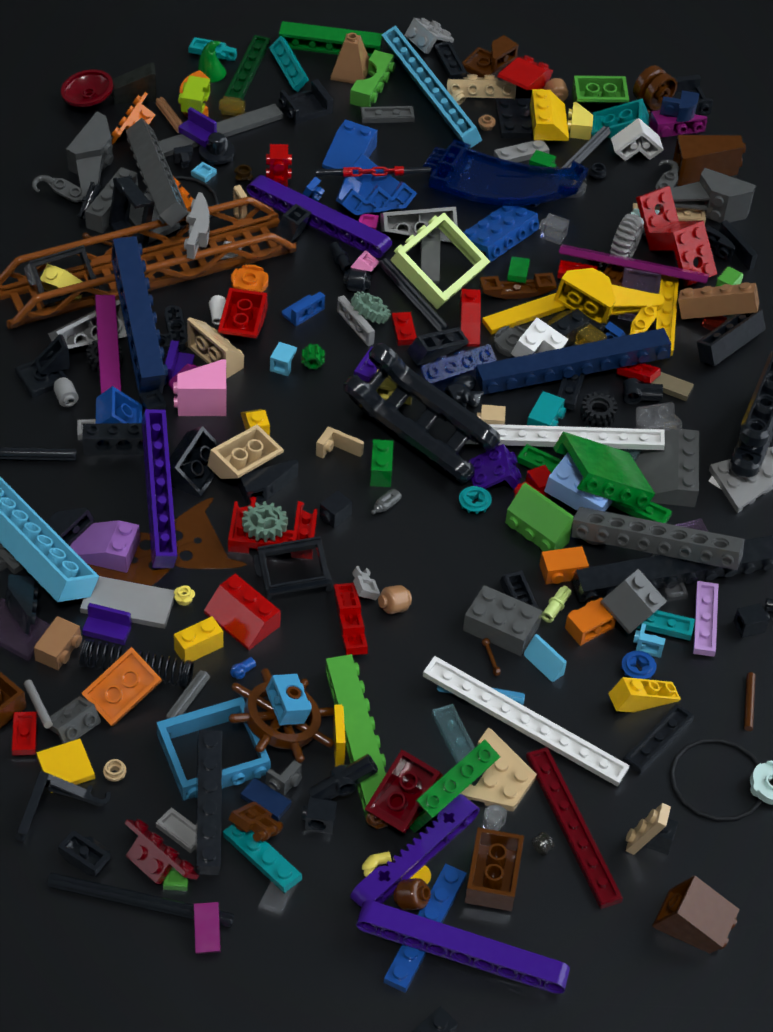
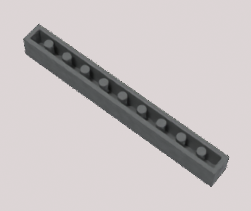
[126,118,189,227]

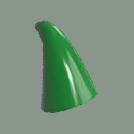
[198,41,226,83]

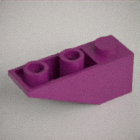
[649,110,708,138]

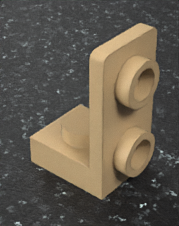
[316,427,364,458]

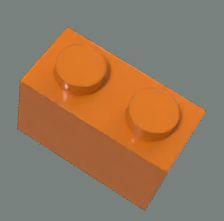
[539,546,589,584]
[565,597,616,646]

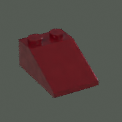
[365,749,444,833]

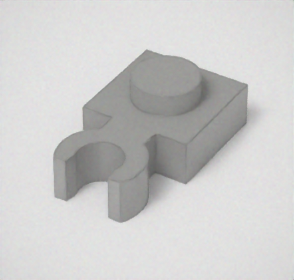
[352,566,380,600]

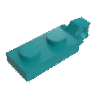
[188,37,237,61]

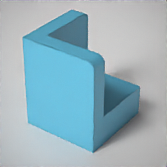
[270,342,297,376]

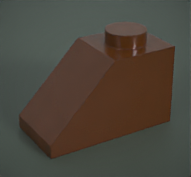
[491,35,519,72]

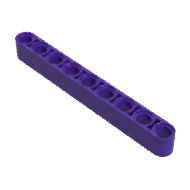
[246,175,392,258]
[356,900,570,994]

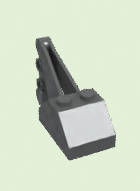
[32,112,114,202]
[655,159,756,223]

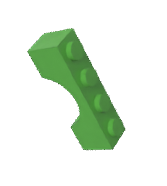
[350,50,396,107]

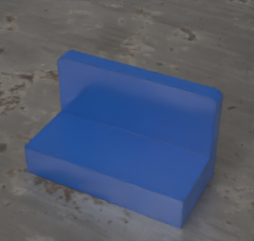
[282,292,325,326]

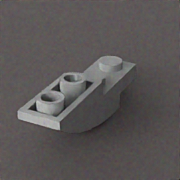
[184,192,210,259]

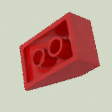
[497,55,553,90]
[218,288,268,338]

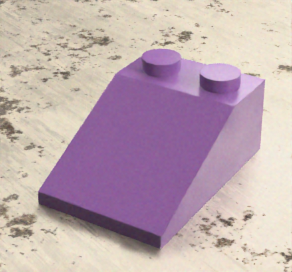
[70,520,140,573]

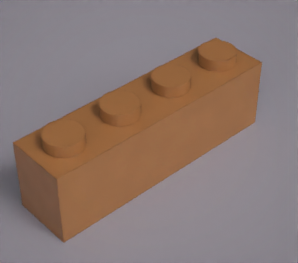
[678,282,760,319]

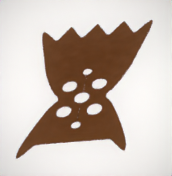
[79,497,247,600]

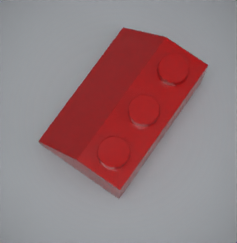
[204,573,281,650]

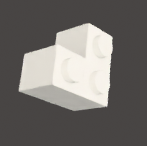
[611,118,664,161]
[511,318,569,357]

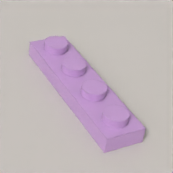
[693,581,718,657]

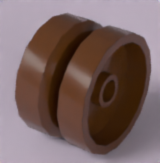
[633,65,677,111]

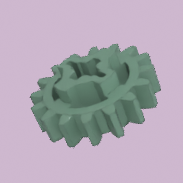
[351,291,391,324]
[242,501,288,542]

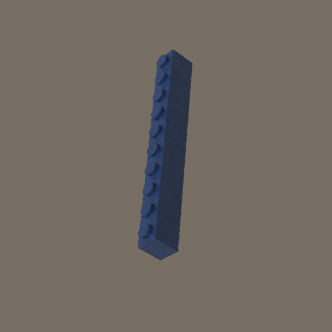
[476,328,671,395]

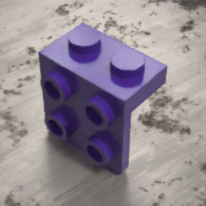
[468,444,522,490]

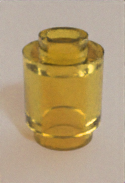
[219,96,246,116]

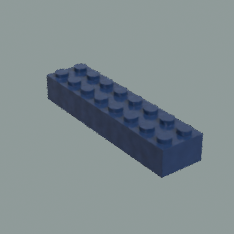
[111,236,168,396]

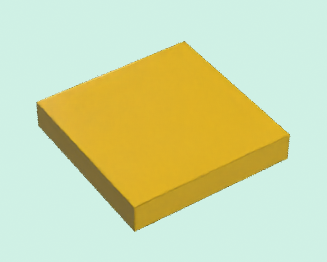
[333,704,346,767]
[36,739,95,793]

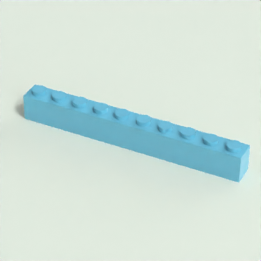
[382,25,482,150]

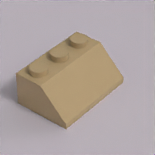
[187,317,244,379]
[208,425,284,479]

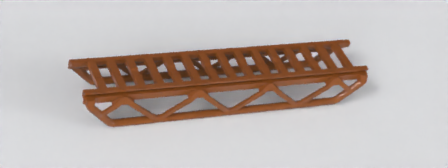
[0,197,297,329]

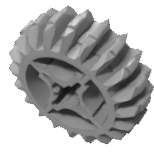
[610,214,644,258]

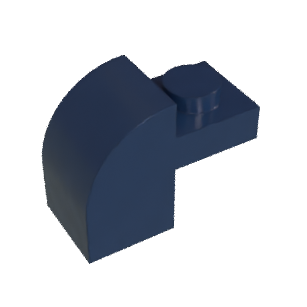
[660,90,699,122]

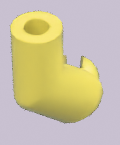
[362,851,392,877]

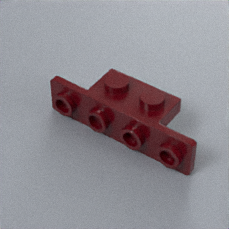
[124,819,199,884]

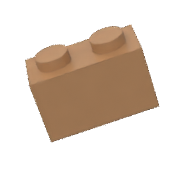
[34,616,82,670]

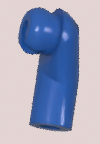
[230,657,256,679]

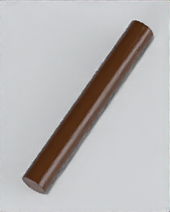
[744,672,756,731]

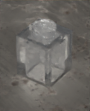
[539,213,569,245]

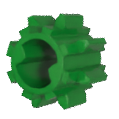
[302,344,325,370]

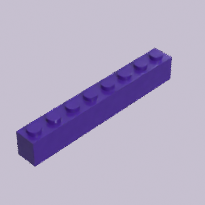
[142,409,177,568]

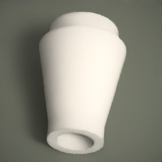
[209,295,226,325]

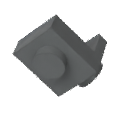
[266,760,302,796]

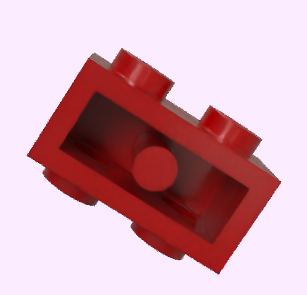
[266,144,292,187]

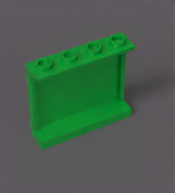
[553,431,655,510]
[409,739,500,833]

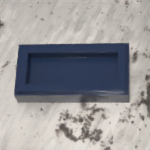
[240,778,292,821]

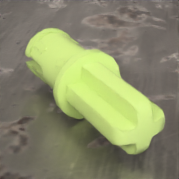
[541,585,571,623]

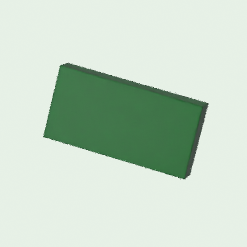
[507,257,530,283]

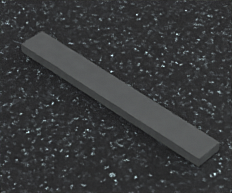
[158,104,283,157]

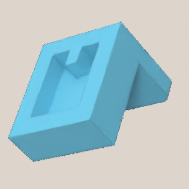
[633,623,666,658]

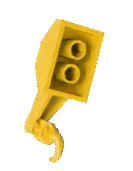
[554,268,665,335]

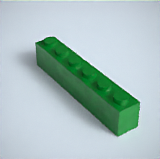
[279,21,383,58]

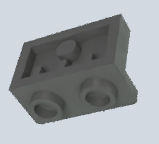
[48,696,101,744]

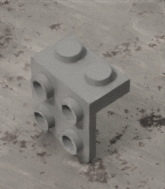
[404,18,454,54]

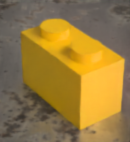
[174,616,224,663]

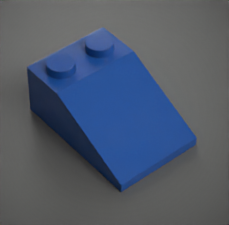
[322,119,378,169]

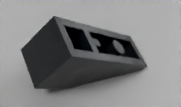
[407,327,469,366]

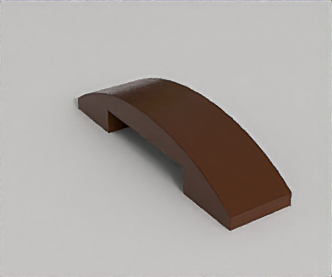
[479,273,557,299]

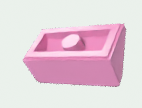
[351,251,379,272]

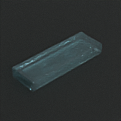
[432,704,475,764]

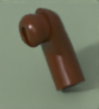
[366,812,390,829]

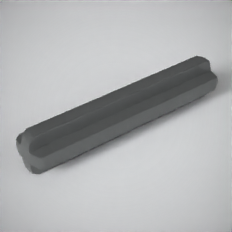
[165,670,210,719]

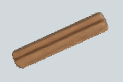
[156,97,183,134]

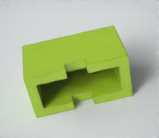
[178,75,210,113]

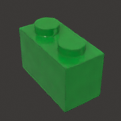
[370,439,393,487]

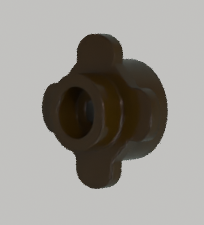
[234,164,253,181]

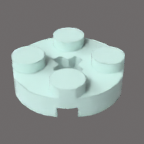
[750,761,773,805]

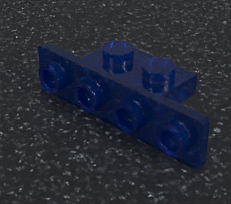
[420,344,497,384]

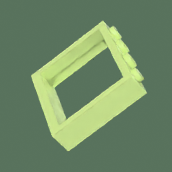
[391,213,490,309]

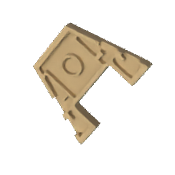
[460,728,537,812]

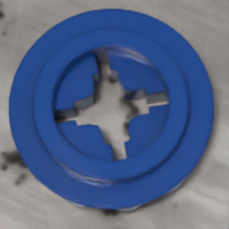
[621,651,657,680]

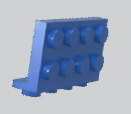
[463,203,539,262]

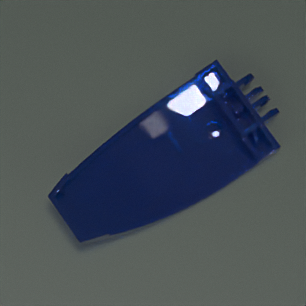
[422,139,589,206]

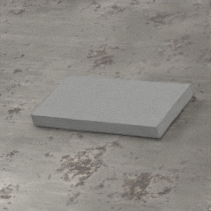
[80,576,175,629]

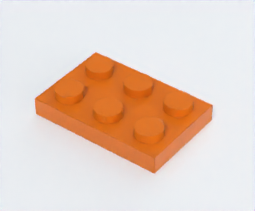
[82,647,163,727]

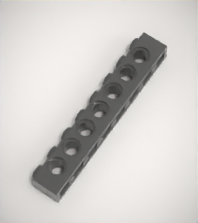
[572,507,745,570]

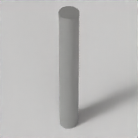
[24,680,53,728]

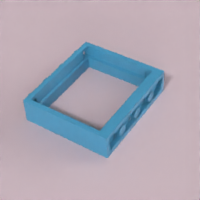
[156,697,271,800]

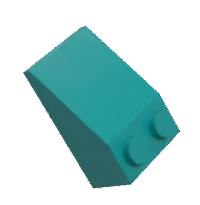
[591,99,649,138]

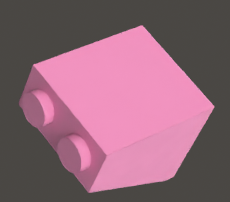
[173,359,227,416]

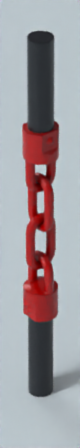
[316,166,431,177]

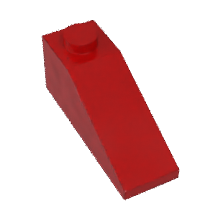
[460,289,481,347]

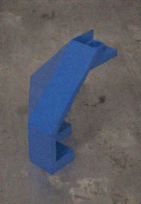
[335,153,417,215]

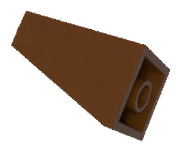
[673,135,746,186]

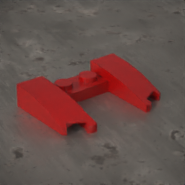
[228,497,318,559]

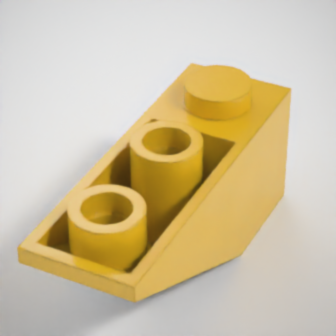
[608,677,681,713]

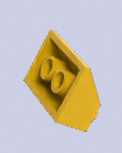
[530,89,569,141]

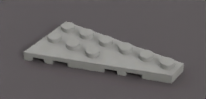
[709,447,773,514]

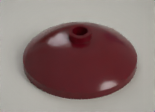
[61,69,113,107]

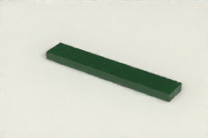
[223,35,270,105]

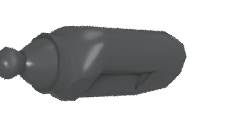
[371,489,402,515]

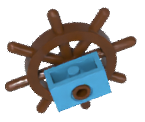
[228,668,334,763]

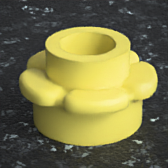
[174,585,195,606]

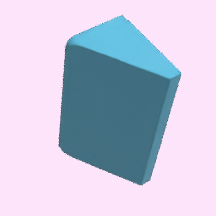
[524,634,567,682]

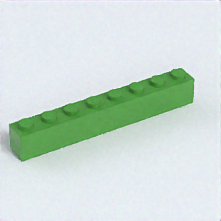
[325,654,387,819]

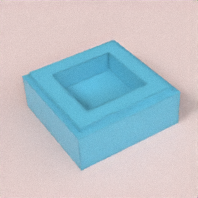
[191,162,217,183]

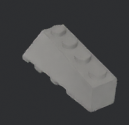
[380,207,458,243]
[48,300,127,349]

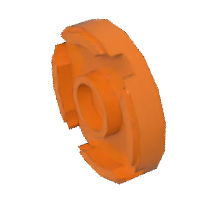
[231,265,268,292]

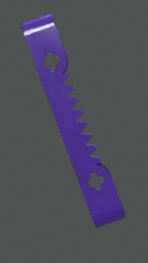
[350,794,480,907]

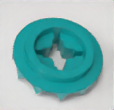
[459,486,492,514]

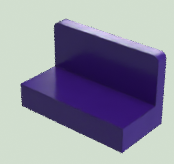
[178,107,217,147]
[165,340,195,382]
[82,603,131,645]

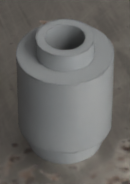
[54,377,79,407]

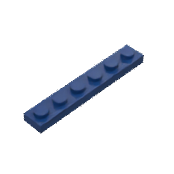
[384,863,467,993]

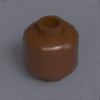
[394,878,431,911]

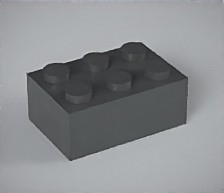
[463,585,542,656]

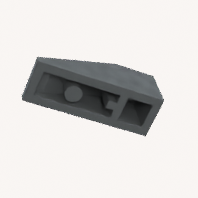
[420,228,440,284]

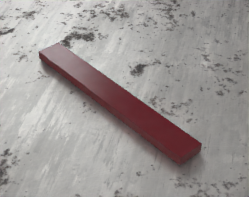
[526,747,623,909]

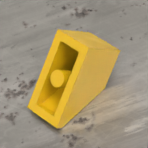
[241,409,270,436]

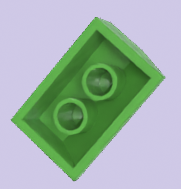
[572,76,629,104]
[505,483,574,551]

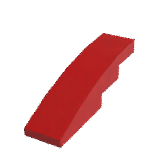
[334,583,368,655]

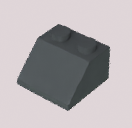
[600,569,667,634]

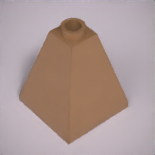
[331,33,369,84]

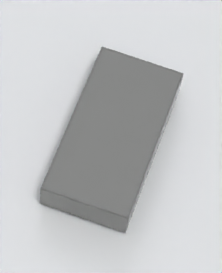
[156,807,196,853]

